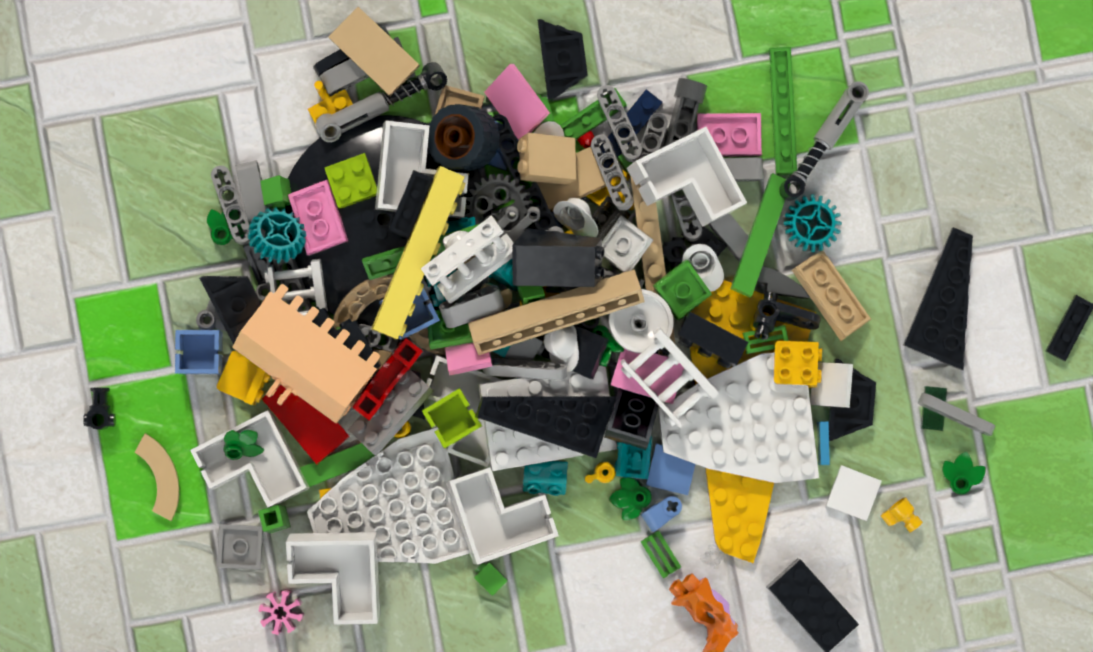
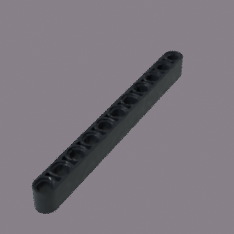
[493,114,600,330]

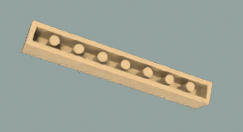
[468,270,645,355]

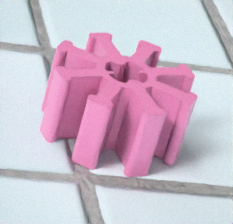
[259,590,304,635]

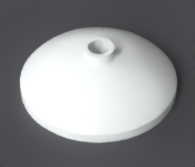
[609,289,673,354]

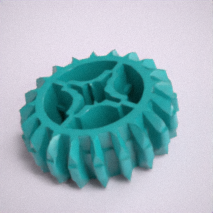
[783,194,842,253]
[247,207,306,264]

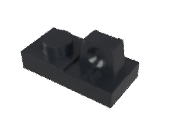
[681,219,727,257]
[243,244,276,285]

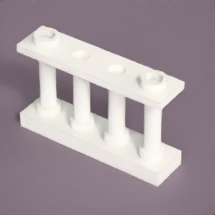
[421,215,514,304]
[265,259,328,316]
[620,327,719,428]

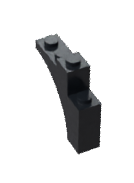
[307,306,382,369]

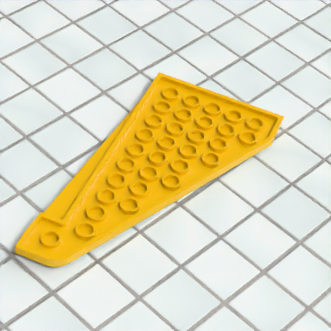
[685,280,817,563]

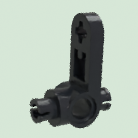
[753,292,821,340]

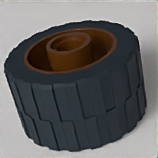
[428,104,500,171]

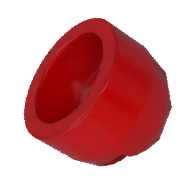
[577,131,595,149]

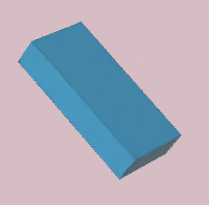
[817,422,830,465]

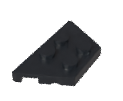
[537,19,588,101]
[199,276,262,352]
[828,358,876,441]

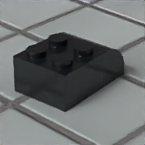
[604,388,659,450]

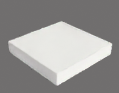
[602,216,653,272]
[810,362,853,408]
[826,465,882,521]

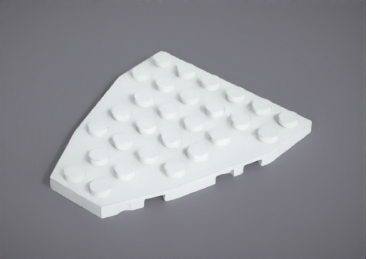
[658,352,819,483]
[307,427,469,564]

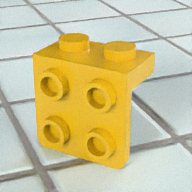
[774,341,822,388]
[217,351,271,406]

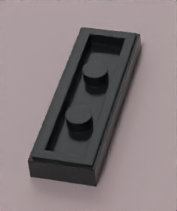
[388,170,434,239]
[1045,295,1093,361]

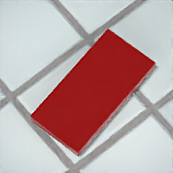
[262,384,350,465]

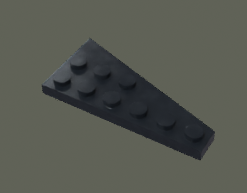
[903,227,973,371]
[475,396,616,458]

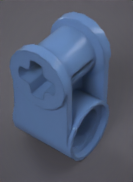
[640,496,682,532]

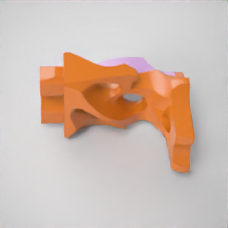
[669,573,739,652]

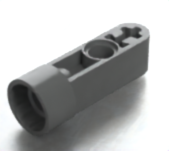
[663,78,707,147]

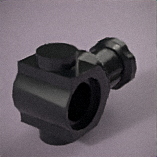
[662,237,687,268]
[83,387,116,430]

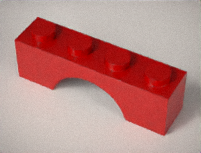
[351,338,423,421]

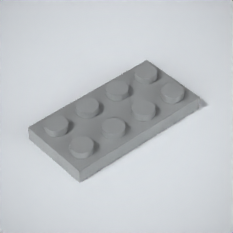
[348,369,434,456]

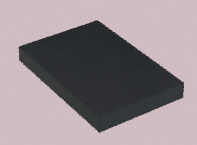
[541,324,609,380]

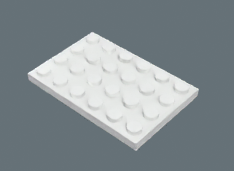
[478,366,617,471]

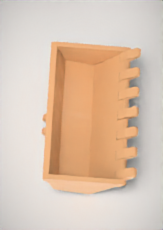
[232,284,380,423]

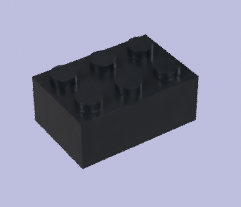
[675,312,749,369]

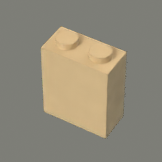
[517,133,576,185]

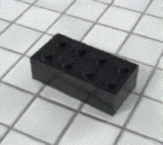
[766,558,859,652]

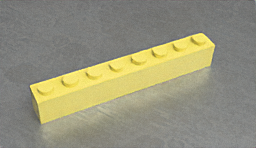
[371,166,466,339]

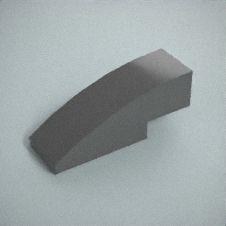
[757,266,810,299]

